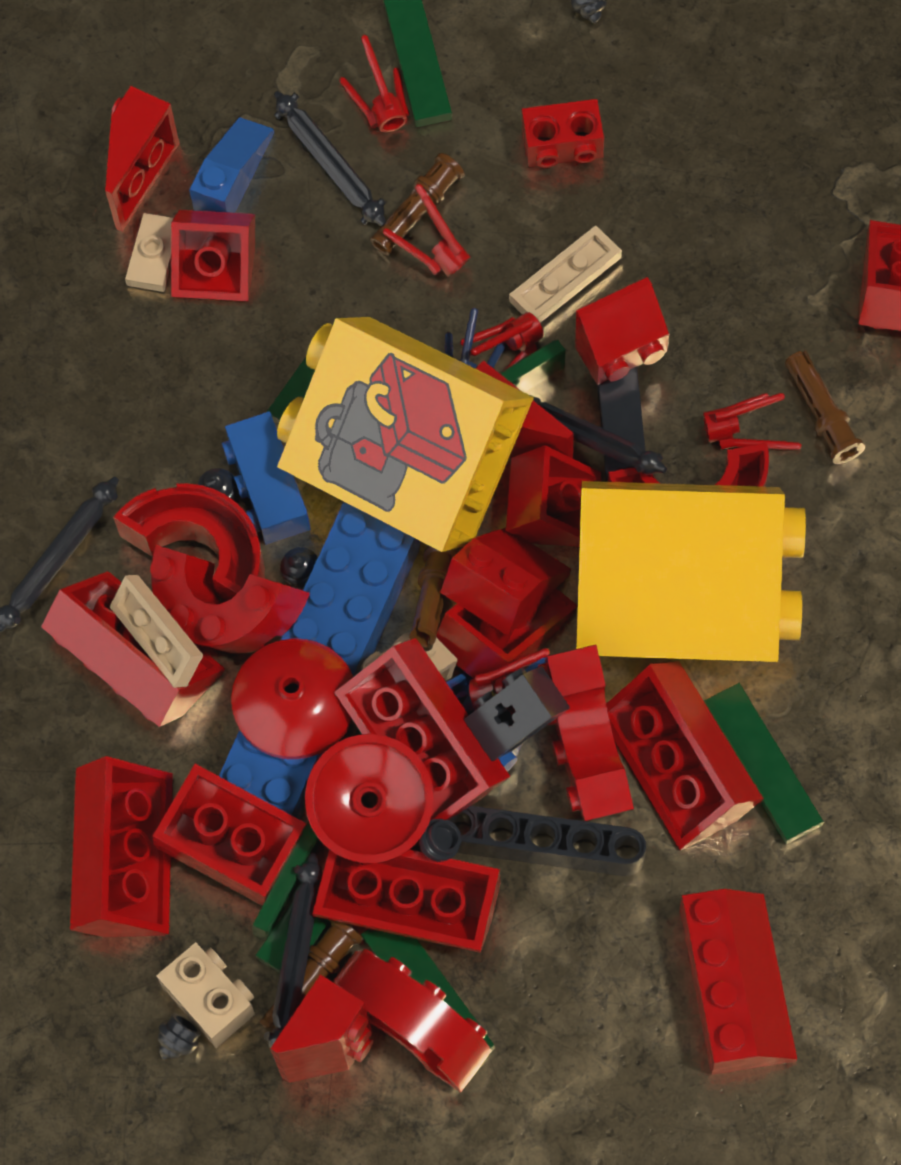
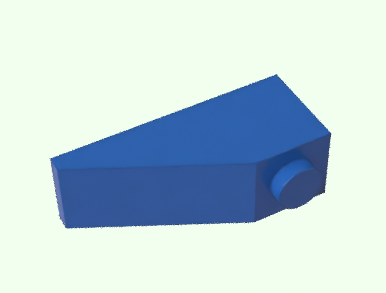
[189,117,275,213]

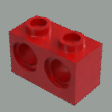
[522,99,604,168]

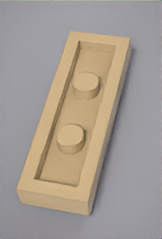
[509,225,622,323]
[110,575,203,688]

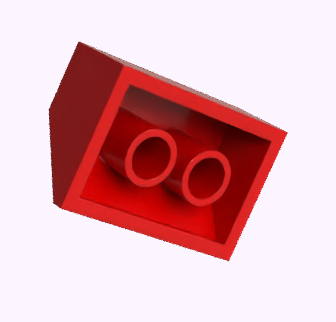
[152,764,306,906]
[270,974,374,1083]

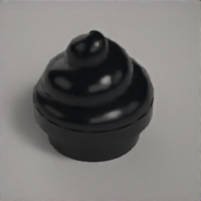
[571,0,607,23]
[197,468,238,500]
[280,547,318,588]
[419,819,461,862]
[158,1013,201,1059]

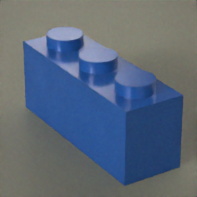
[222,411,311,545]

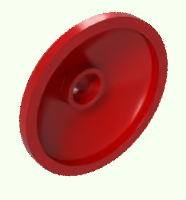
[231,639,353,759]
[305,734,434,863]

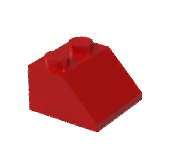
[171,210,255,301]
[575,277,669,385]
[506,445,601,547]

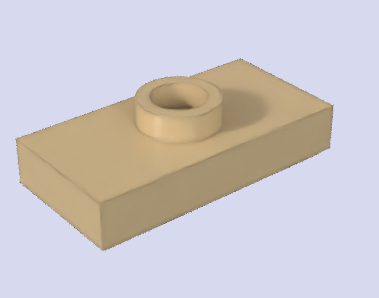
[125,213,173,292]

